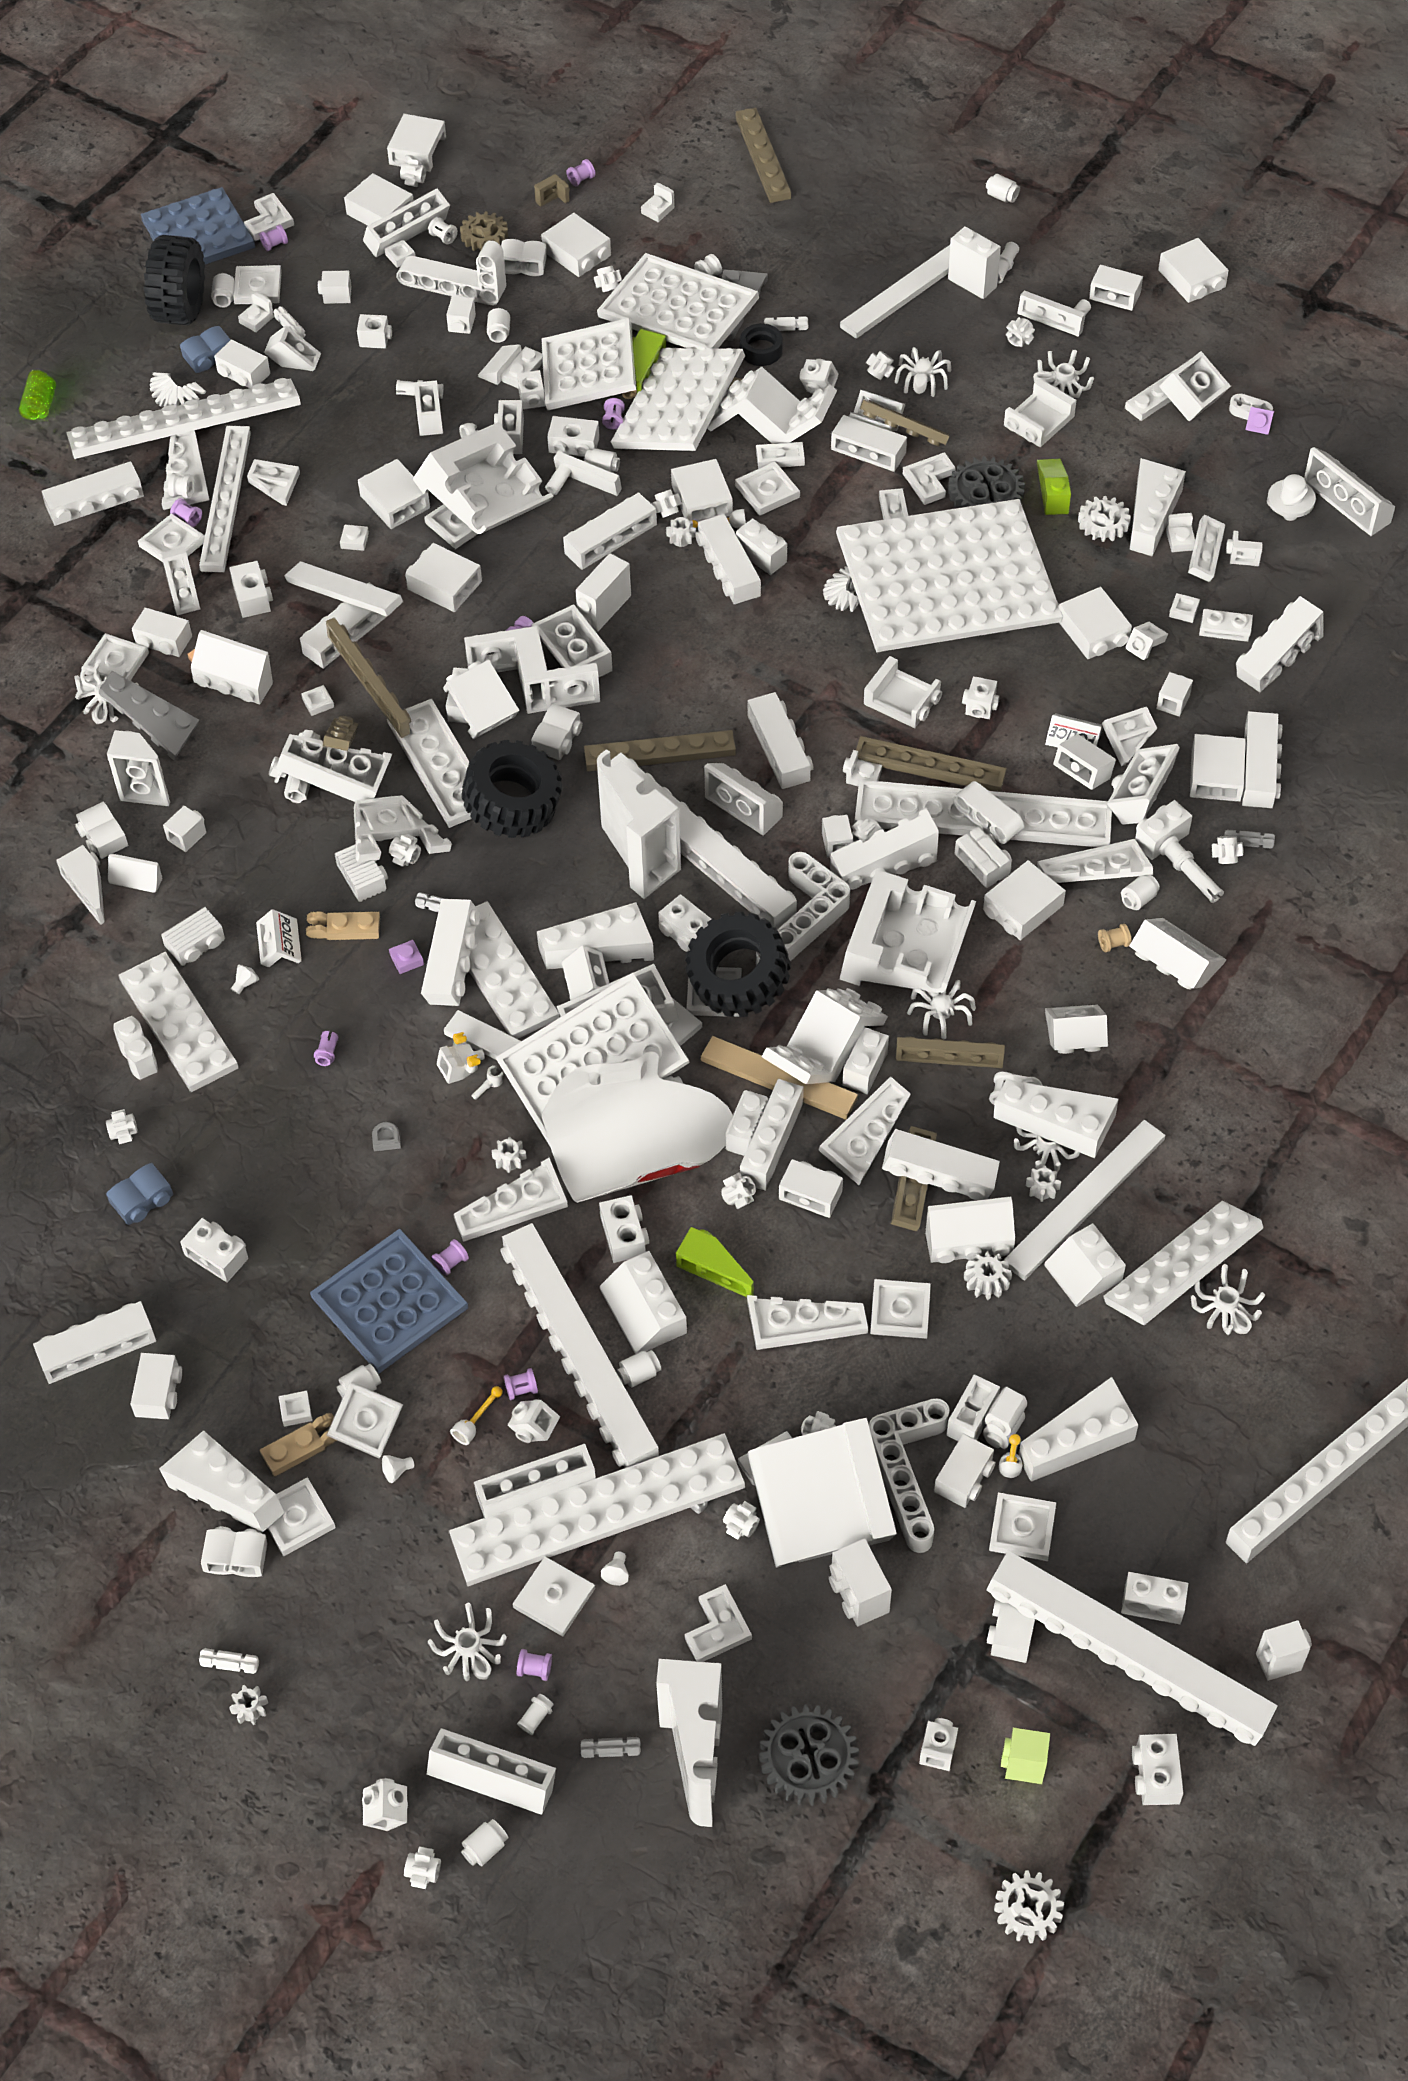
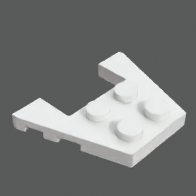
[354,795,452,862]

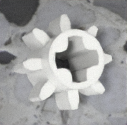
[400,159,426,187]
[594,266,622,292]
[1006,317,1035,347]
[866,351,895,380]
[651,489,682,518]
[666,517,696,547]
[852,818,881,842]
[389,834,421,867]
[1212,836,1243,864]
[106,1109,138,1144]
[492,1137,527,1173]
[1026,1166,1061,1202]
[722,1173,756,1209]
[801,1411,836,1435]
[723,1501,760,1540]
[229,1685,268,1725]
[404,1846,441,1889]

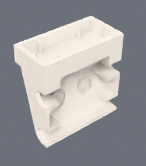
[413,422,554,534]
[597,749,681,899]
[840,869,976,992]
[748,1418,897,1568]
[656,1659,722,1827]

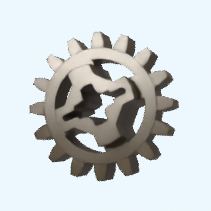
[460,211,508,251]

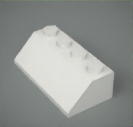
[1304,447,1395,536]

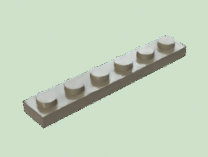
[736,108,791,203]
[326,617,411,738]
[584,730,736,772]
[856,736,1007,792]

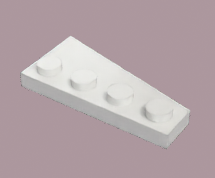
[819,1077,911,1185]
[454,1158,568,1242]

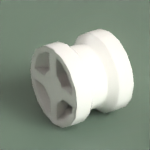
[694,254,722,276]
[168,473,194,498]

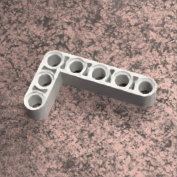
[397,241,506,305]
[756,852,850,966]
[869,1398,949,1553]

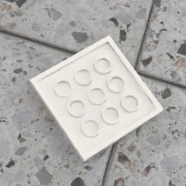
[542,318,636,410]

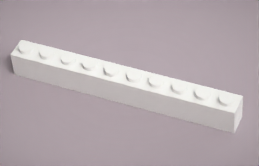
[611,753,797,930]
[500,1223,659,1468]
[1226,1379,1408,1564]
[987,1550,1278,1746]

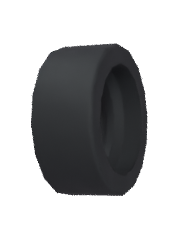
[740,323,783,366]

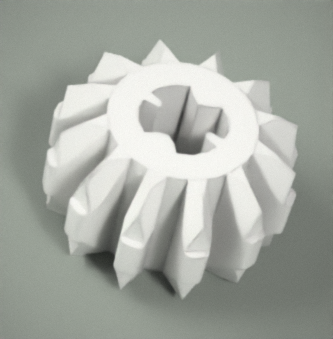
[964,1251,1012,1300]

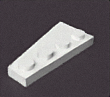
[162,430,209,510]
[1037,839,1153,883]
[747,1295,868,1350]

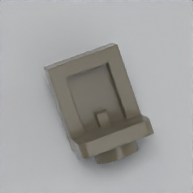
[534,174,570,207]

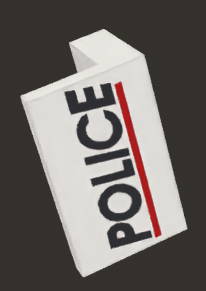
[1045,713,1103,747]
[256,909,302,967]

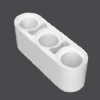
[953,781,1024,844]

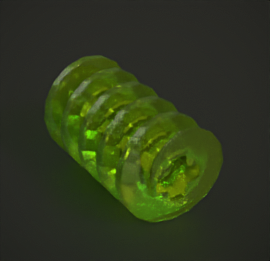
[19,370,56,420]

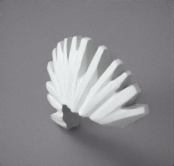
[150,372,206,407]
[823,566,859,612]

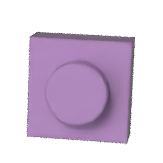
[1245,407,1274,435]
[389,940,424,974]

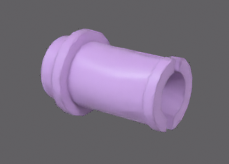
[314,1031,338,1066]

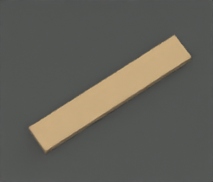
[701,1036,858,1120]

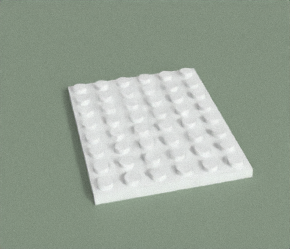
[836,499,1063,652]

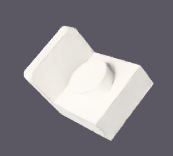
[641,183,675,222]
[238,292,274,332]
[1166,513,1195,552]
[1226,531,1262,566]
[1126,622,1168,660]
[843,750,882,786]

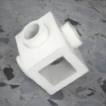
[800,359,839,394]
[962,676,999,719]
[508,1399,560,1443]
[362,1778,408,1831]

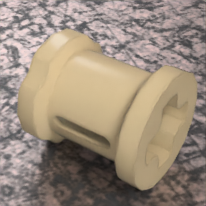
[1098,924,1132,952]

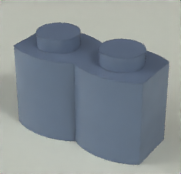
[180,326,231,373]
[106,1163,173,1225]

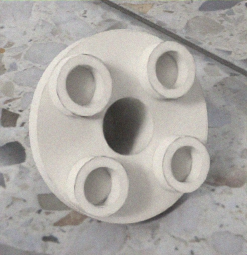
[1267,474,1316,521]

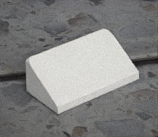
[478,345,521,385]
[108,854,162,892]

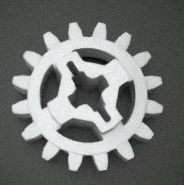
[1078,496,1131,542]
[994,1870,1064,1943]

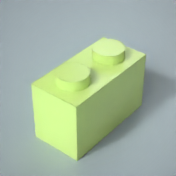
[1001,1728,1050,1784]

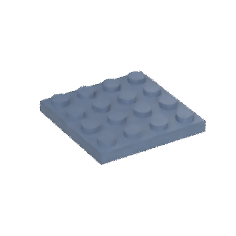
[141,187,255,264]
[310,1229,468,1374]

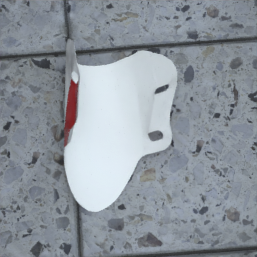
[542,1051,733,1203]

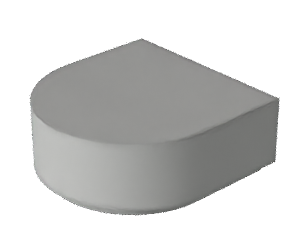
[372,1122,401,1151]

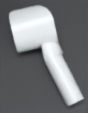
[471,1066,503,1100]

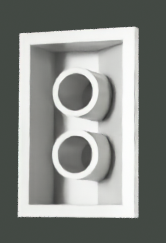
[532,604,612,678]
[191,630,273,704]
[107,730,170,806]
[1107,744,1180,825]
[704,763,783,836]
[1130,918,1226,990]
[925,1197,1015,1263]
[600,1251,687,1354]

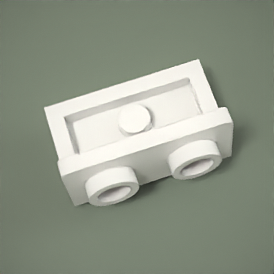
[849,390,905,431]
[1199,609,1253,642]

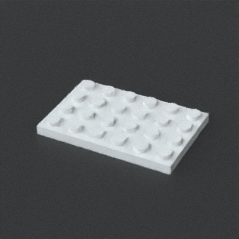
[597,253,759,350]
[611,348,745,451]
[496,973,690,1146]

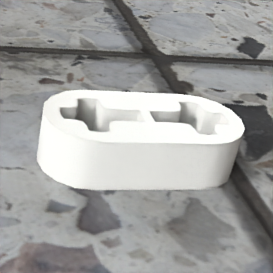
[1229,394,1273,420]

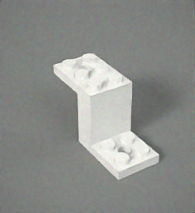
[707,367,837,444]
[464,626,600,714]
[762,988,888,1084]

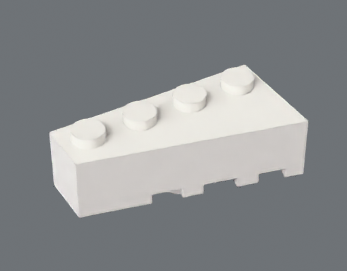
[276,734,392,802]
[537,902,654,969]

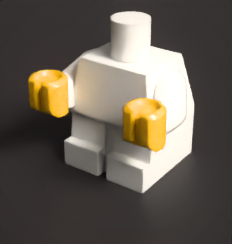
[437,1032,485,1084]

